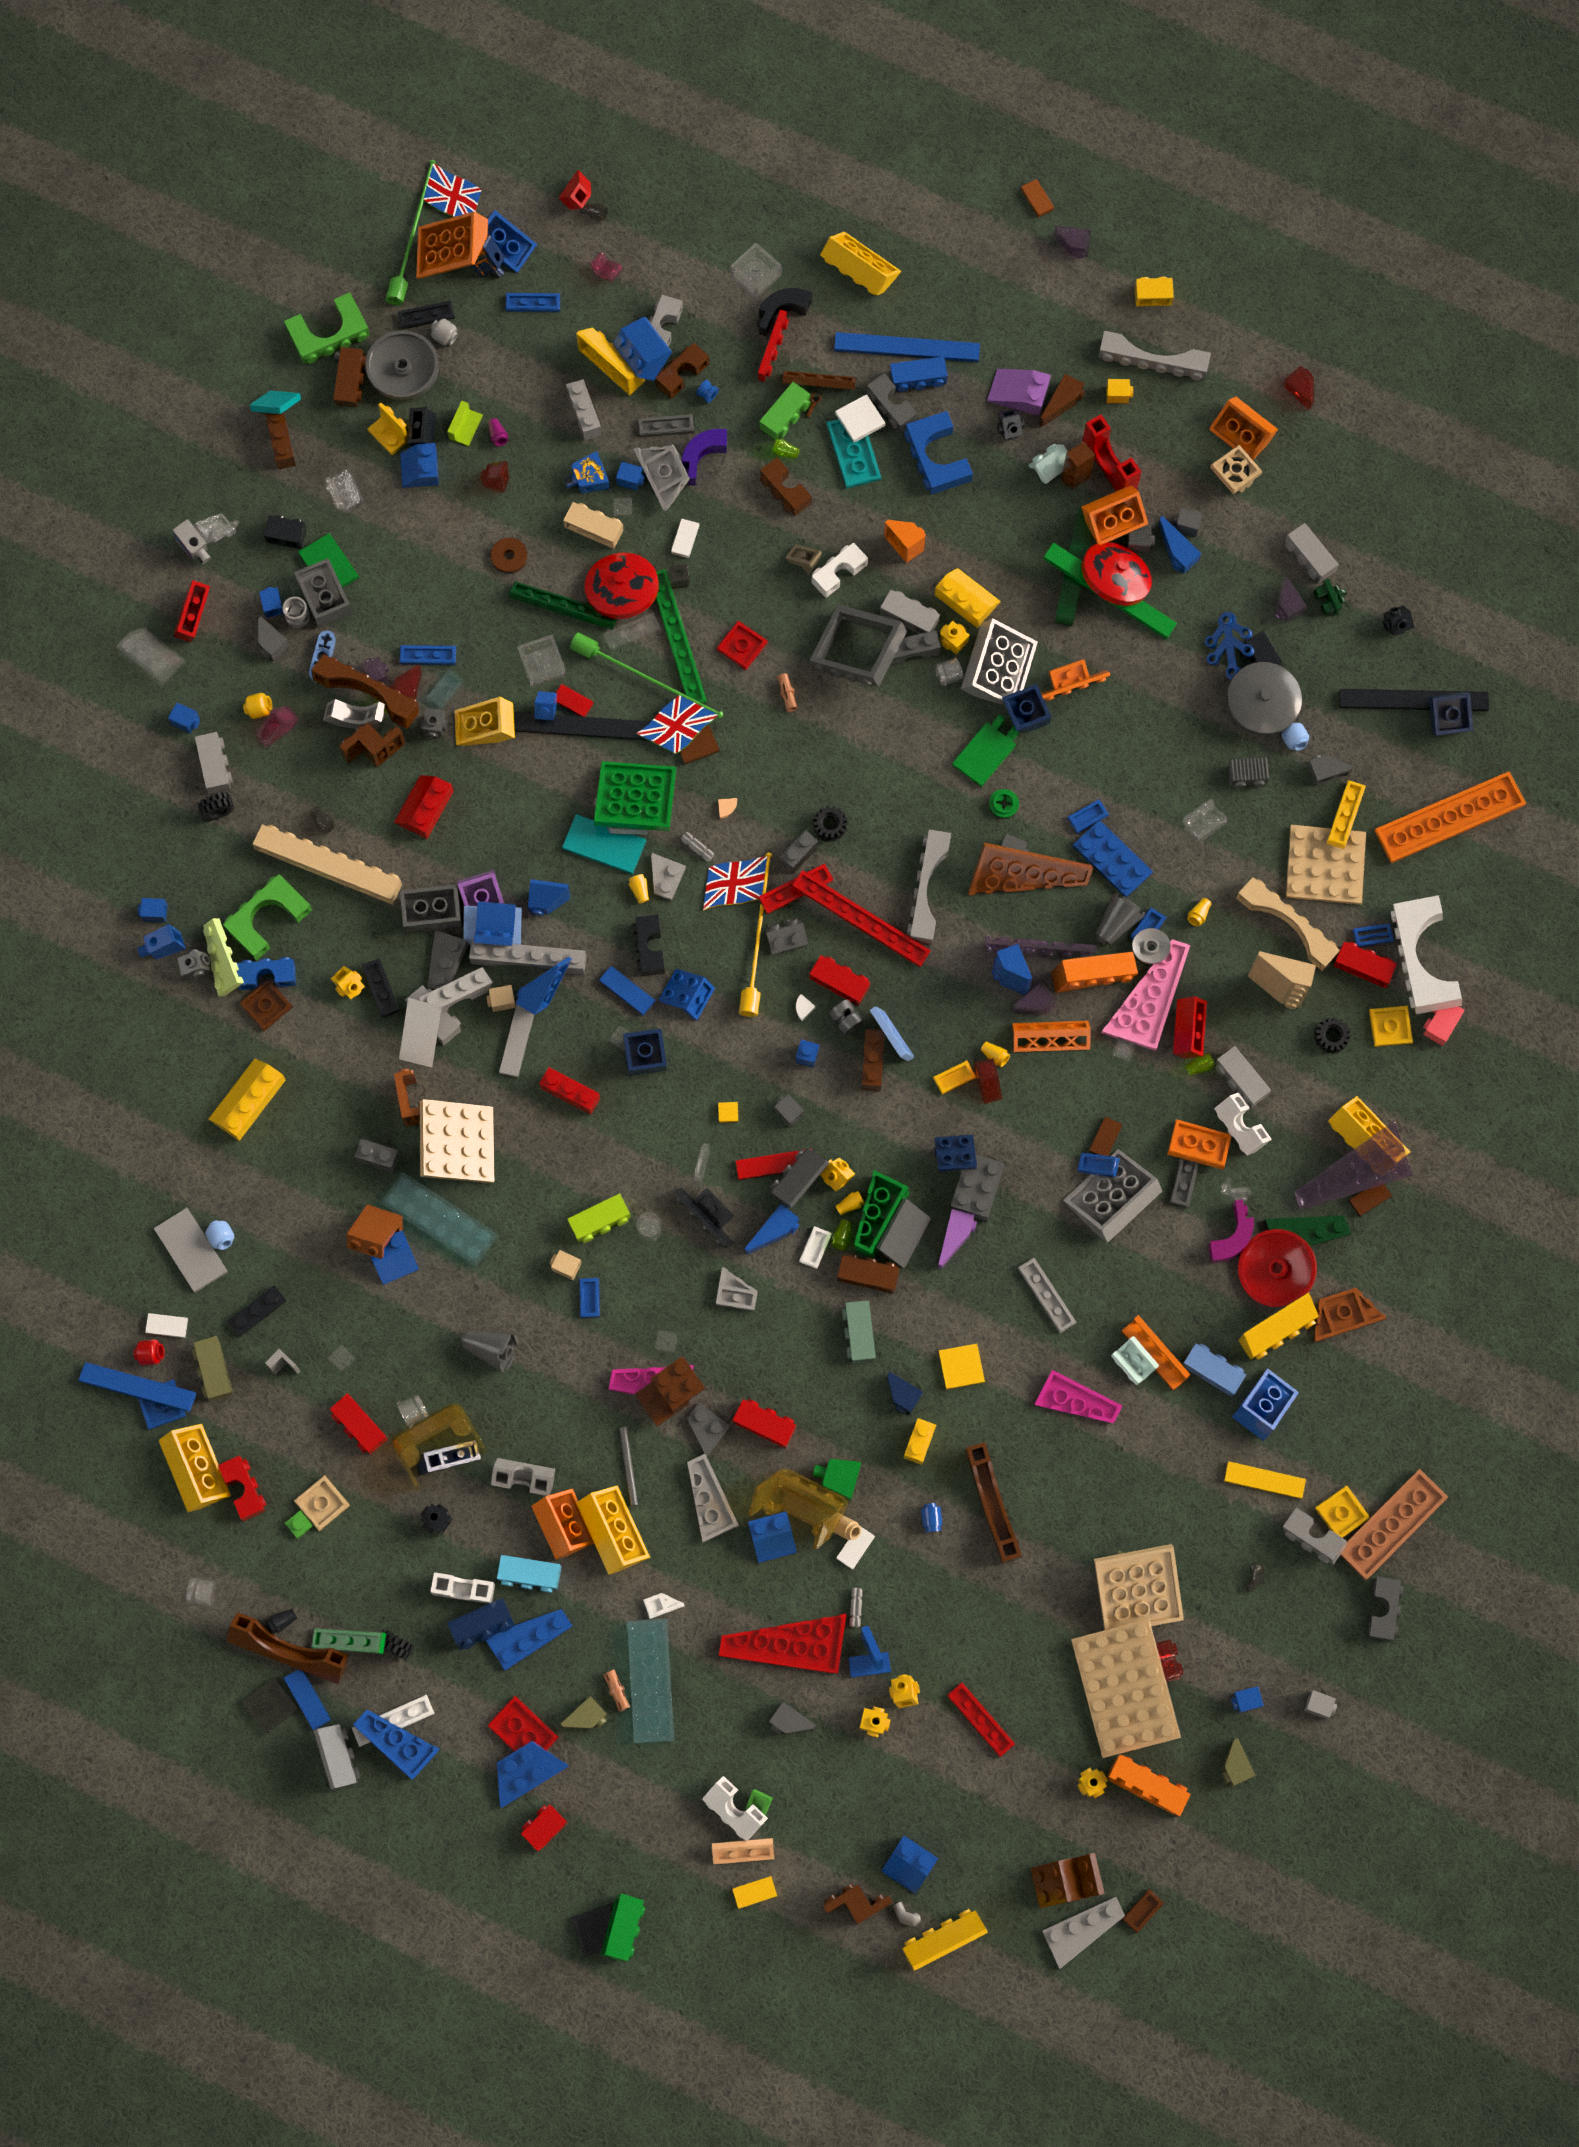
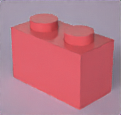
[1423,1007,1465,1046]

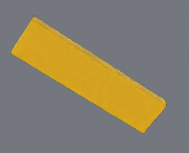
[1326,780,1366,849]
[1224,1461,1306,1499]

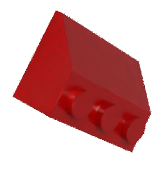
[394,775,454,839]

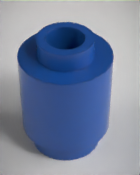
[921,1503,943,1532]

